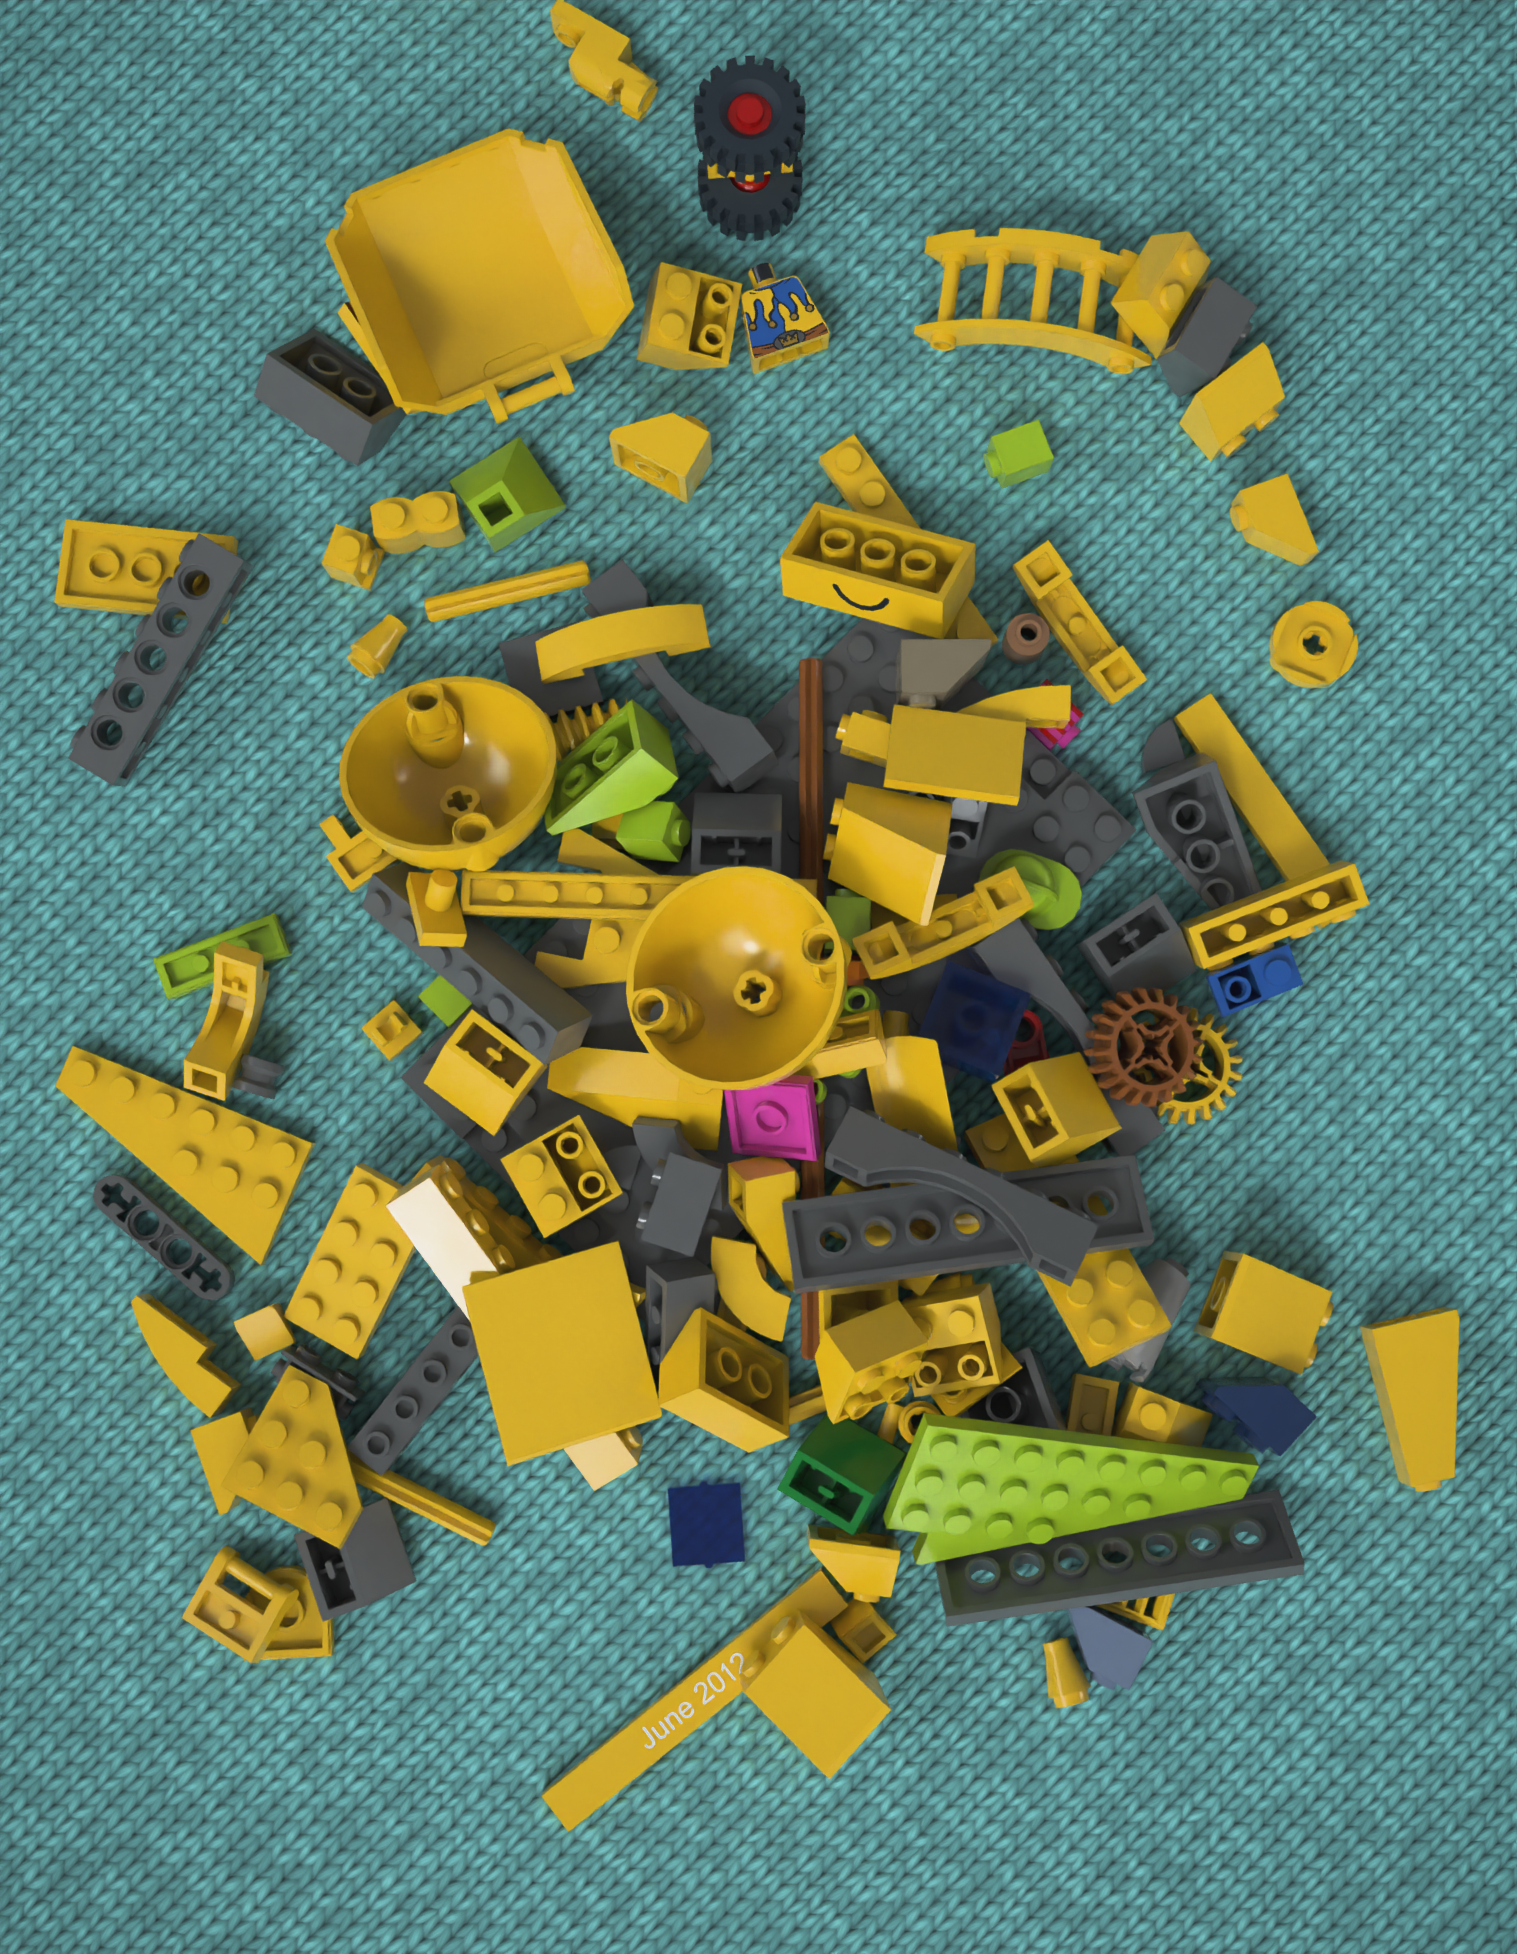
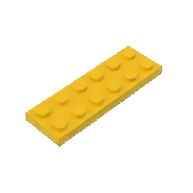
[964,1113,1172,1368]

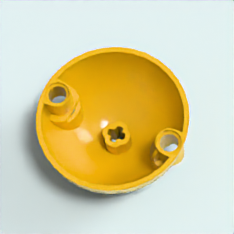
[339,676,557,871]
[626,866,852,1091]

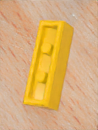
[792,1009,887,1080]

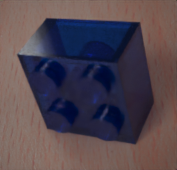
[916,960,1032,1083]

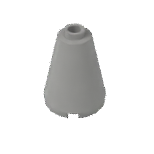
[1105,1257,1191,1383]

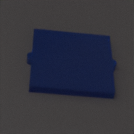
[668,1480,745,1569]

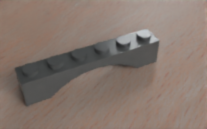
[581,559,779,793]
[966,918,1165,1157]
[825,1106,1099,1287]

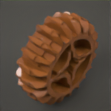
[1083,987,1205,1107]

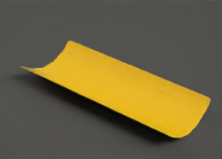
[866,1036,958,1188]

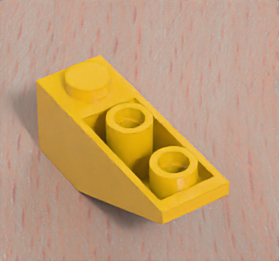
[728,1156,800,1291]

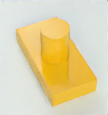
[406,869,467,947]

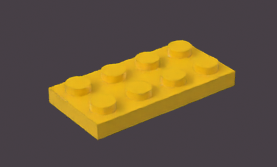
[54,519,238,624]
[283,1163,416,1360]

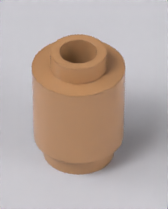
[1002,613,1050,665]

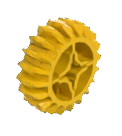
[1132,1008,1243,1125]

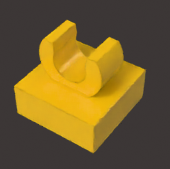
[361,1000,424,1061]

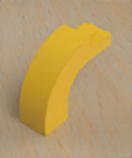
[184,941,269,1101]

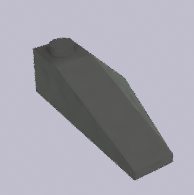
[1132,752,1262,910]

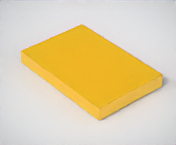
[883,704,1026,806]

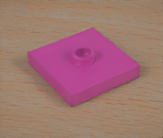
[724,1075,821,1161]

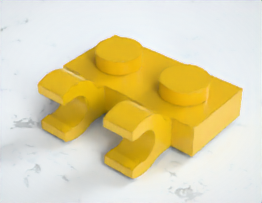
[319,814,400,893]

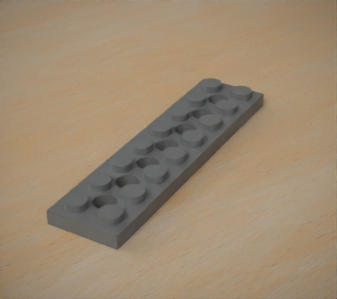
[782,1155,1154,1294]
[934,1490,1305,1627]

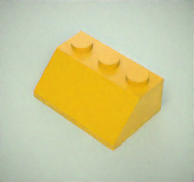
[658,1307,789,1453]

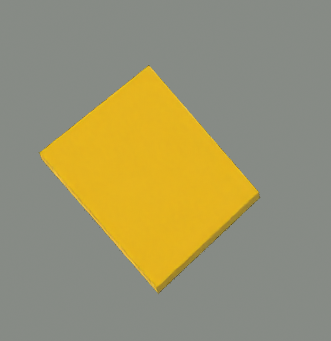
[462,1241,662,1466]

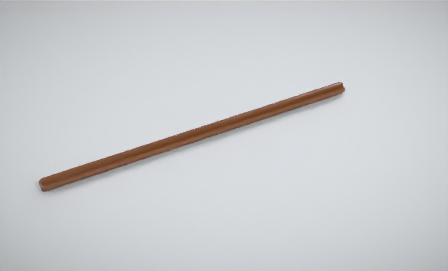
[799,658,825,1360]

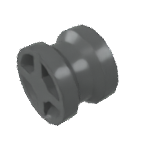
[232,1054,285,1099]

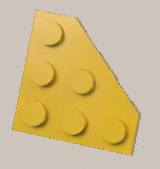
[220,1365,364,1549]

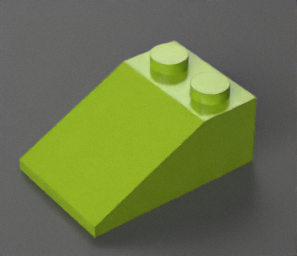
[544,699,678,835]

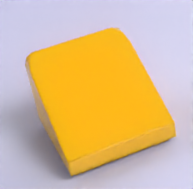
[233,1302,296,1361]
[830,1598,896,1663]

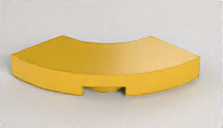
[711,1235,791,1342]

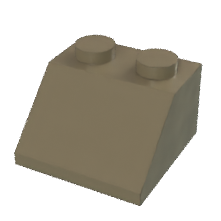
[895,639,991,711]

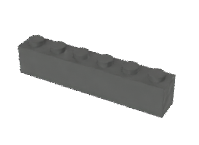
[362,862,593,1065]

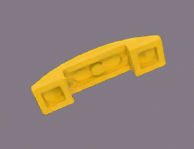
[1013,540,1147,705]
[535,604,711,684]
[852,866,1034,980]

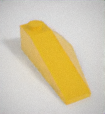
[547,1047,724,1151]

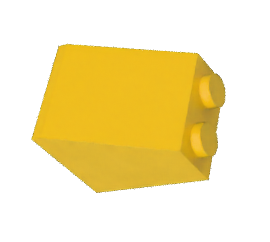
[823,782,953,926]
[1193,1250,1333,1375]
[739,1609,891,1779]

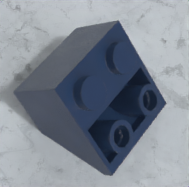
[1196,1377,1317,1456]

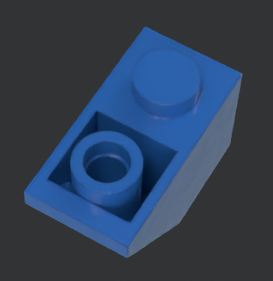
[1206,941,1303,1017]

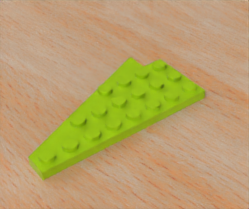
[883,1413,1259,1565]

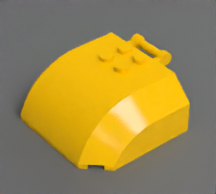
[325,128,634,424]

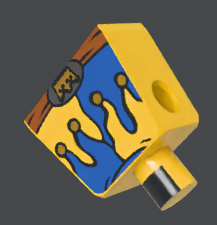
[741,263,830,374]

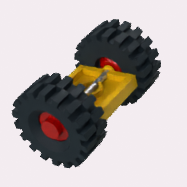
[694,56,806,241]

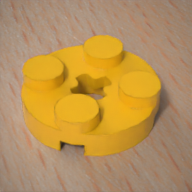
[1269,601,1358,688]

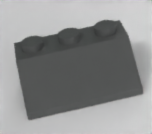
[254,329,407,466]

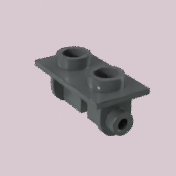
[271,1344,365,1421]

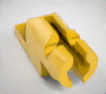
[550,0,658,122]

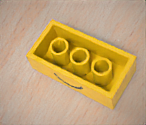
[780,502,976,639]

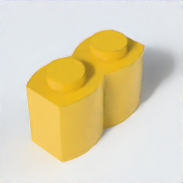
[370,491,466,554]

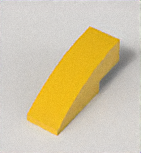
[956,685,1071,736]
[131,1293,242,1418]

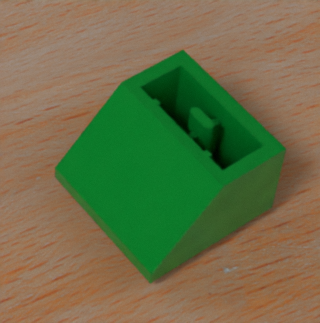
[777,1413,908,1536]

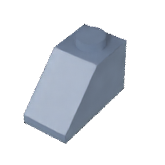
[1066,1605,1153,1690]

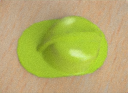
[979,849,1082,930]

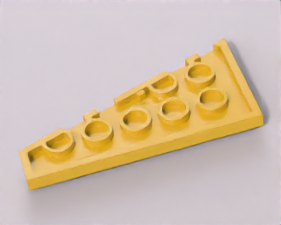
[55,1046,315,1265]

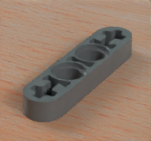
[93,1175,235,1300]

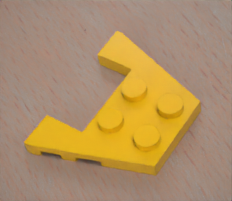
[535,828,658,989]

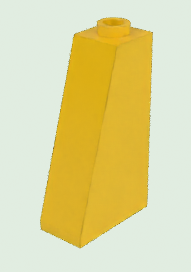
[1359,1307,1460,1492]

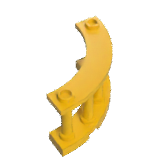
[914,228,1152,374]

